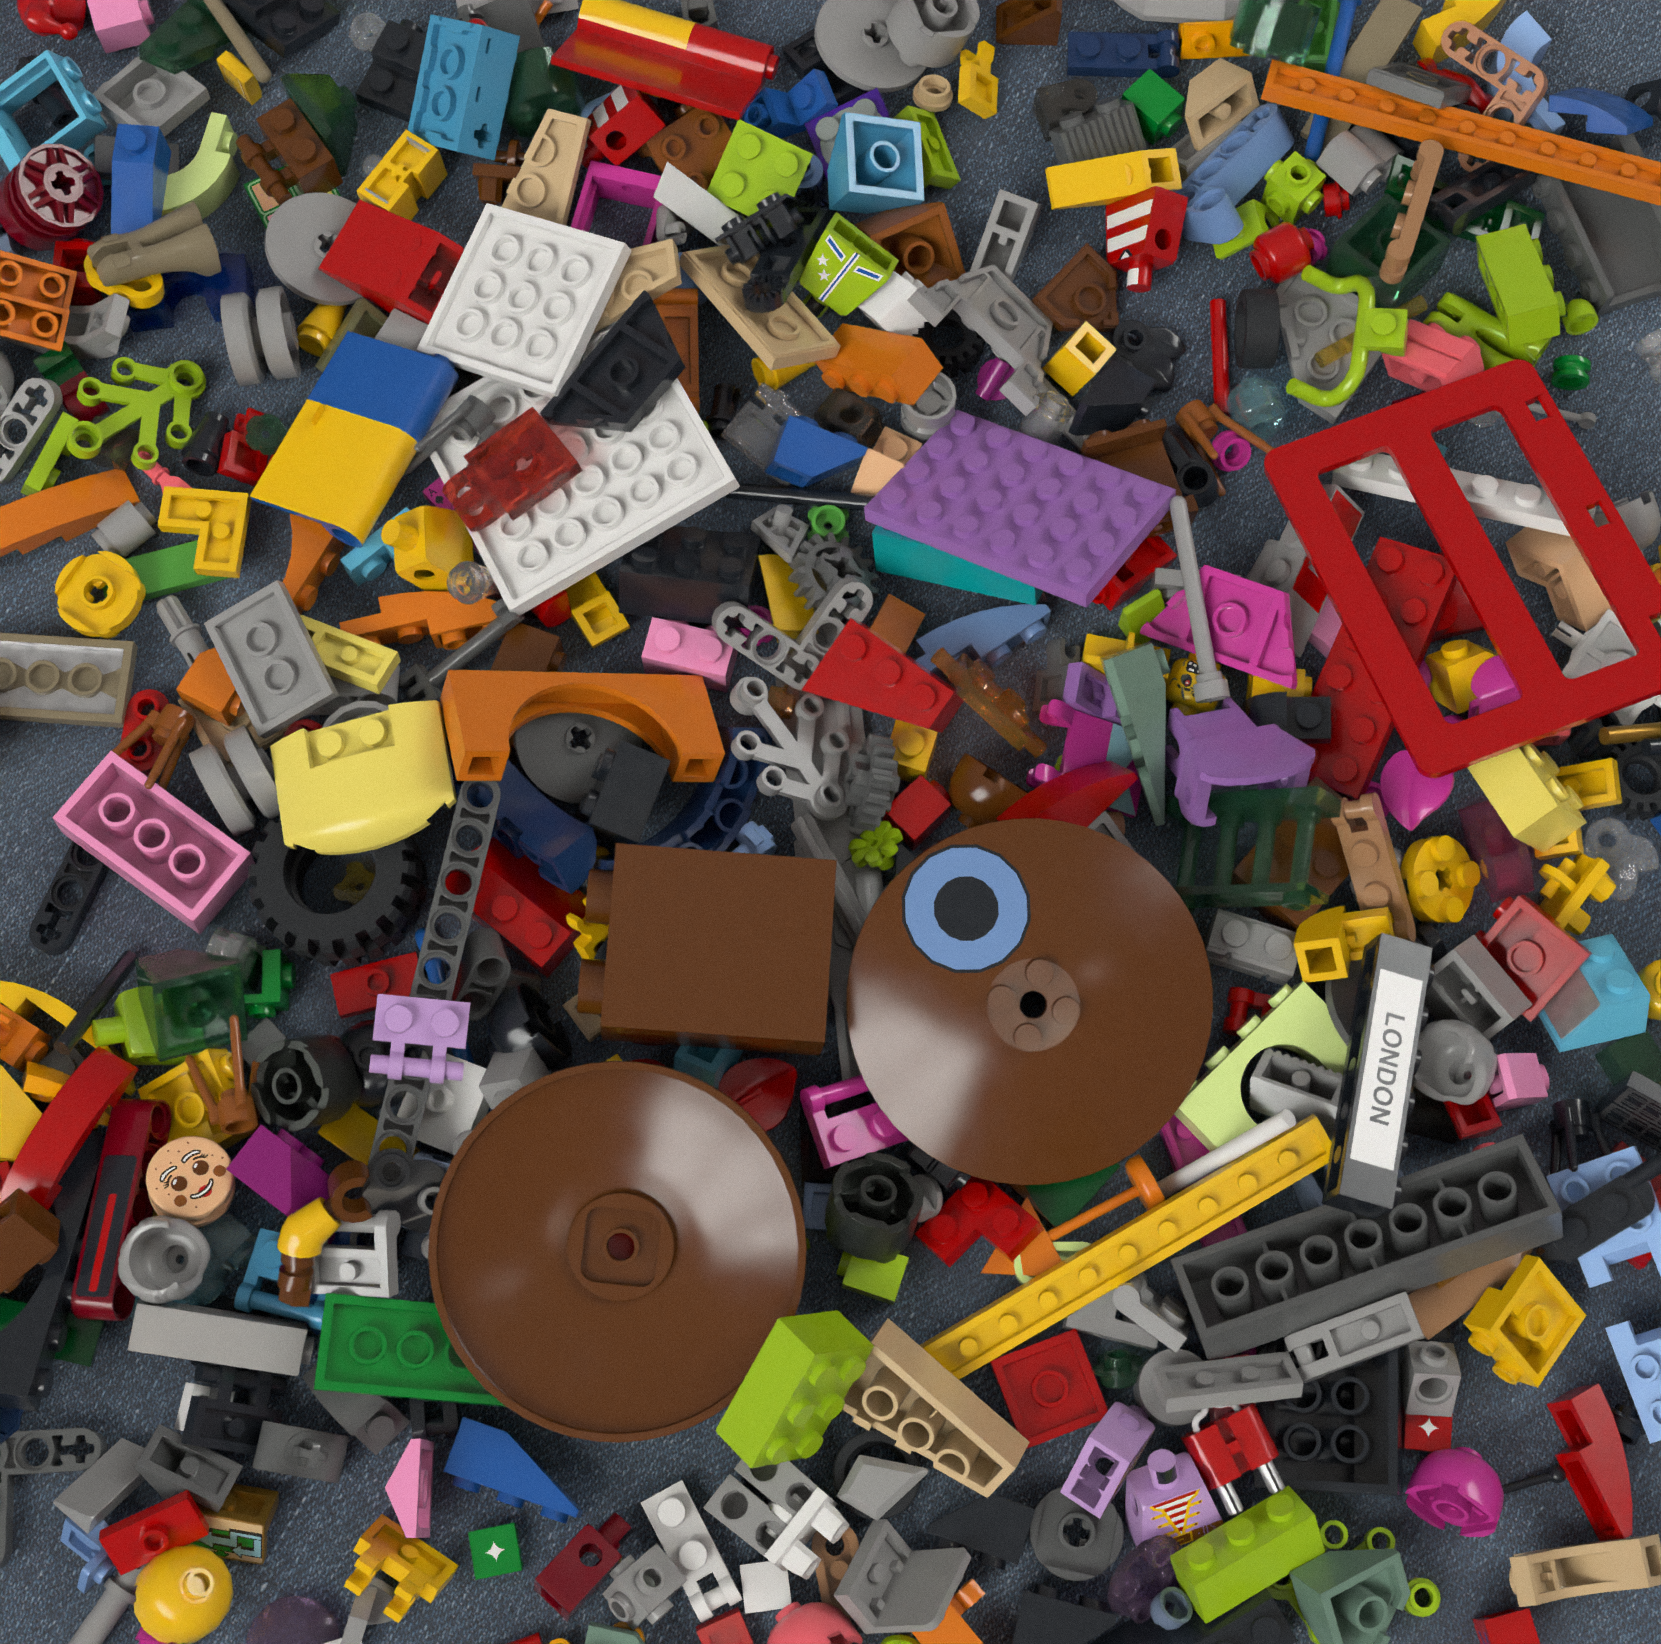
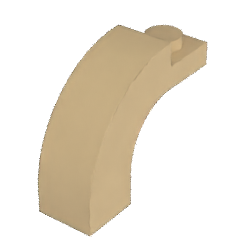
[1509,1534,1661,1607]

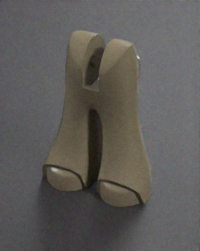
[87,201,221,287]

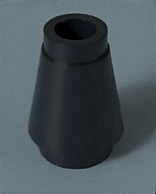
[181,411,229,476]

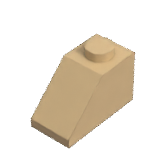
[1185,58,1260,151]

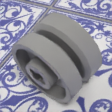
[220,286,301,387]
[189,724,280,838]

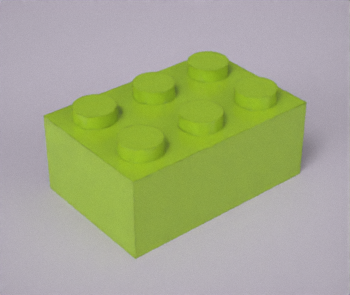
[715,1310,874,1469]

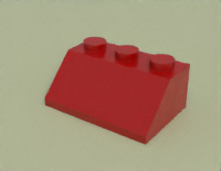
[445,837,586,978]

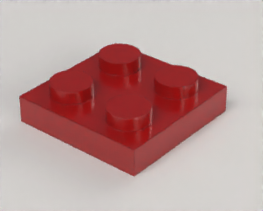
[989,1329,1108,1449]

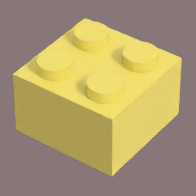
[1467,743,1587,853]

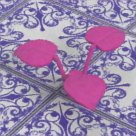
[1380,655,1521,831]

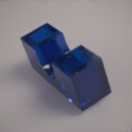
[126,253,256,332]

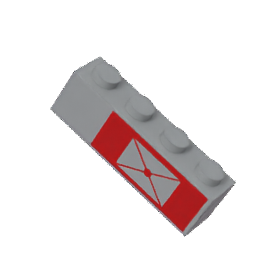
[1260,484,1365,658]

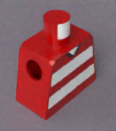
[581,85,666,169]
[1105,186,1188,293]

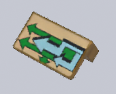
[188,1483,279,1565]

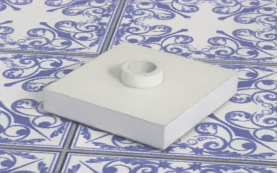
[397,1050,490,1154]

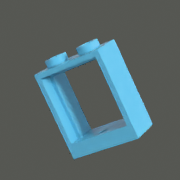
[0,49,107,171]

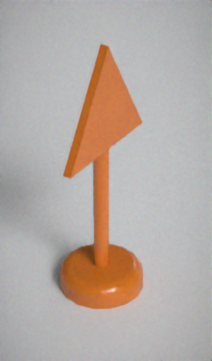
[981,1154,1165,1276]

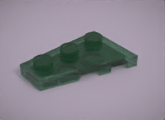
[139,0,249,75]

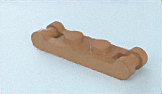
[1379,140,1444,284]
[1329,792,1416,942]

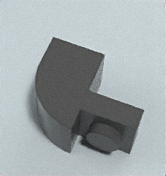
[302,1363,410,1455]

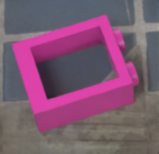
[571,160,663,246]

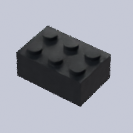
[619,526,760,628]

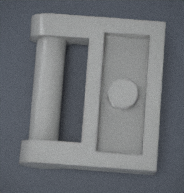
[311,1210,401,1298]
[1112,1272,1192,1353]

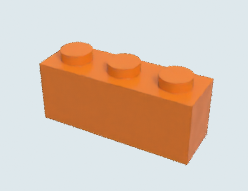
[814,323,943,405]

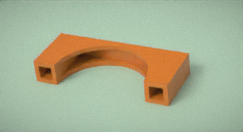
[440,670,725,782]

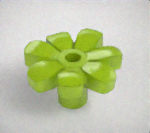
[848,821,903,870]

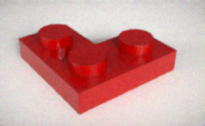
[915,1176,1044,1268]

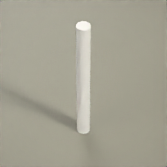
[1157,1109,1296,1198]

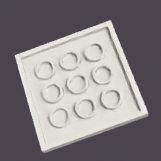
[417,203,631,398]

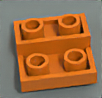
[0,250,77,352]

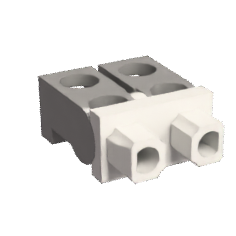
[703,1459,849,1580]

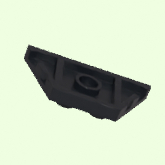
[540,290,686,432]

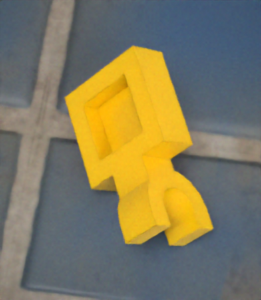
[958,40,998,119]

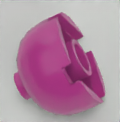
[1405,1447,1504,1537]

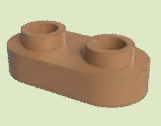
[812,1527,859,1618]

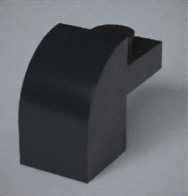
[1242,692,1331,744]

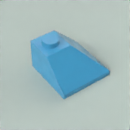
[827,112,924,214]

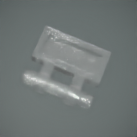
[721,382,818,487]

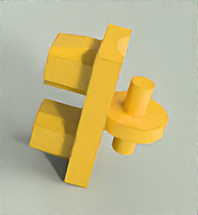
[1539,854,1616,936]

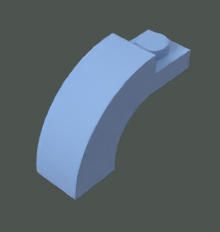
[1487,10,1566,135]

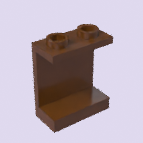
[1080,418,1199,539]

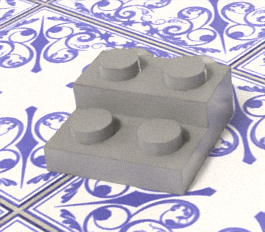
[93,46,210,137]

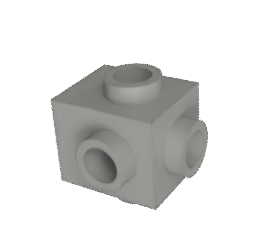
[602,1543,687,1631]

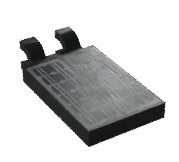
[1594,1070,1661,1152]

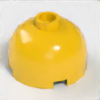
[133,1544,234,1644]

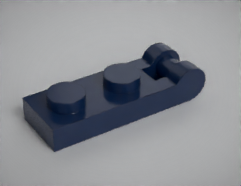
[1067,30,1180,78]

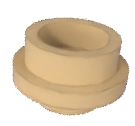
[913,74,953,112]

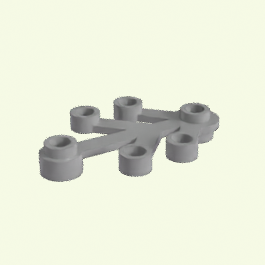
[730,677,850,821]

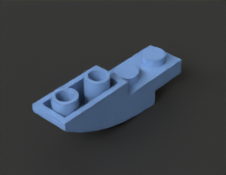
[915,604,1051,677]

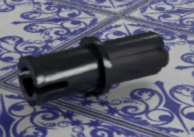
[16,55,77,129]

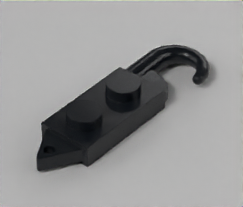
[1530,1154,1661,1264]

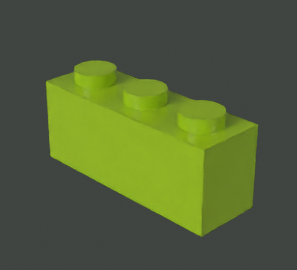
[1476,224,1566,347]
[1170,1485,1325,1624]

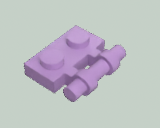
[369,994,470,1084]

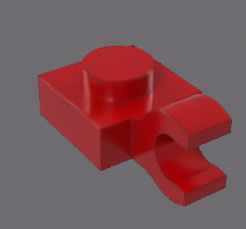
[217,407,270,487]

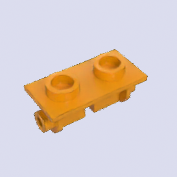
[1178,15,1264,60]

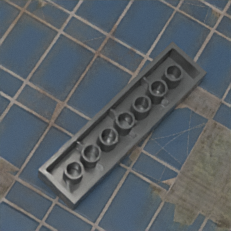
[1171,1134,1563,1361]

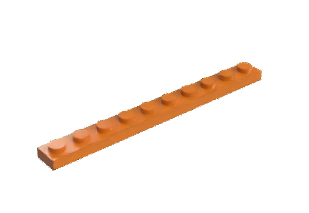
[1261,59,1661,206]

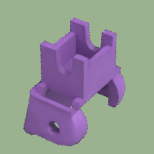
[1165,698,1315,827]

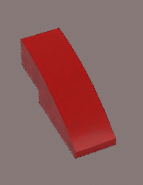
[996,760,1138,827]
[1546,1383,1632,1541]

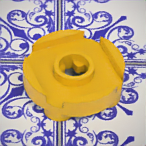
[55,551,146,639]
[1400,835,1481,923]

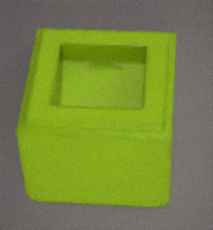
[1118,589,1165,644]

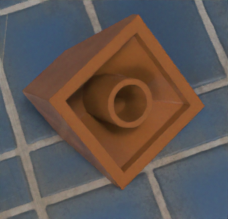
[854,202,966,288]

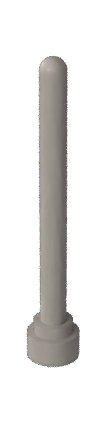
[1169,496,1230,703]

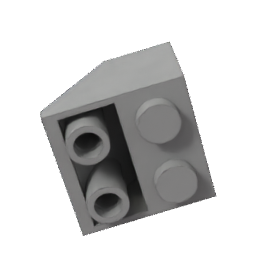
[1424,935,1533,1040]

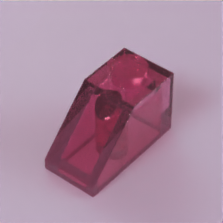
[1458,800,1535,903]

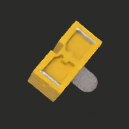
[357,130,448,220]

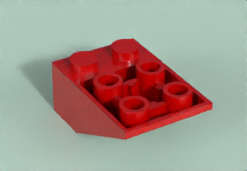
[318,199,465,325]

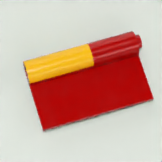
[551,0,779,121]

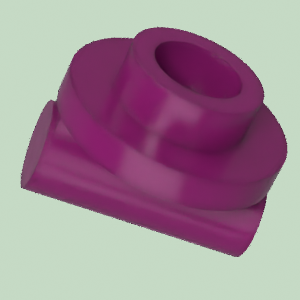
[975,357,1014,401]

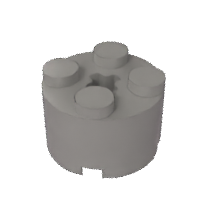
[886,0,980,68]

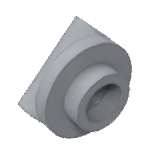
[913,1173,943,1222]

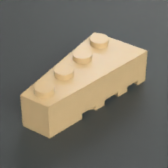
[842,1318,1029,1498]

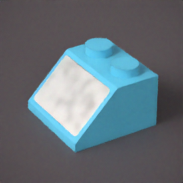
[1539,934,1650,1053]

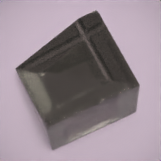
[79,416,139,471]

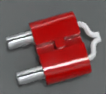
[1181,1403,1285,1515]

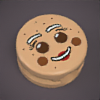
[146,1136,235,1228]

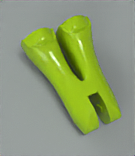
[1423,292,1553,370]

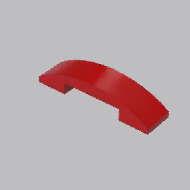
[0,1046,139,1210]

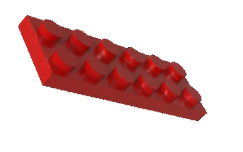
[1307,536,1458,800]

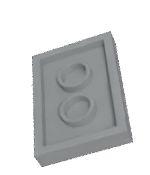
[204,580,339,739]

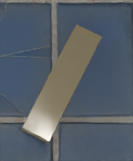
[1300,0,1423,149]

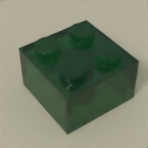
[1326,193,1451,309]

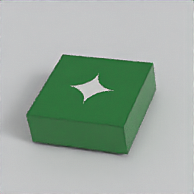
[468,1523,524,1580]

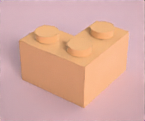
[1505,527,1613,632]

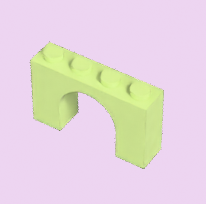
[1174,981,1348,1166]

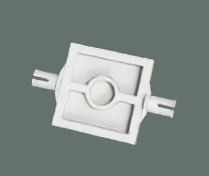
[1551,609,1661,725]

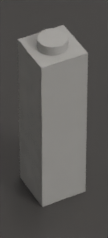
[127,1298,315,1376]

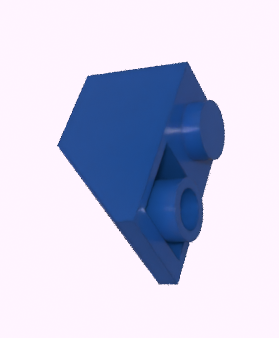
[764,415,868,488]

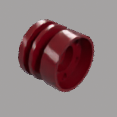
[0,144,104,251]

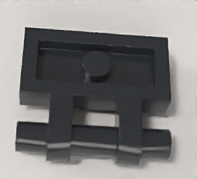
[181,1363,287,1455]

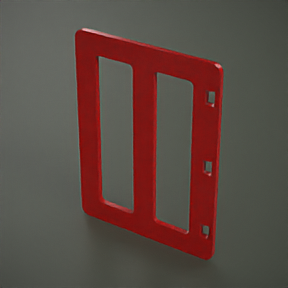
[1264,359,1661,778]

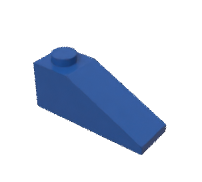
[111,124,171,234]

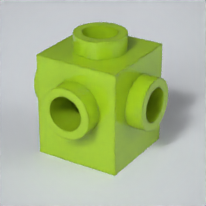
[1261,151,1326,225]

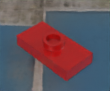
[330,951,419,1019]
[99,1490,209,1575]

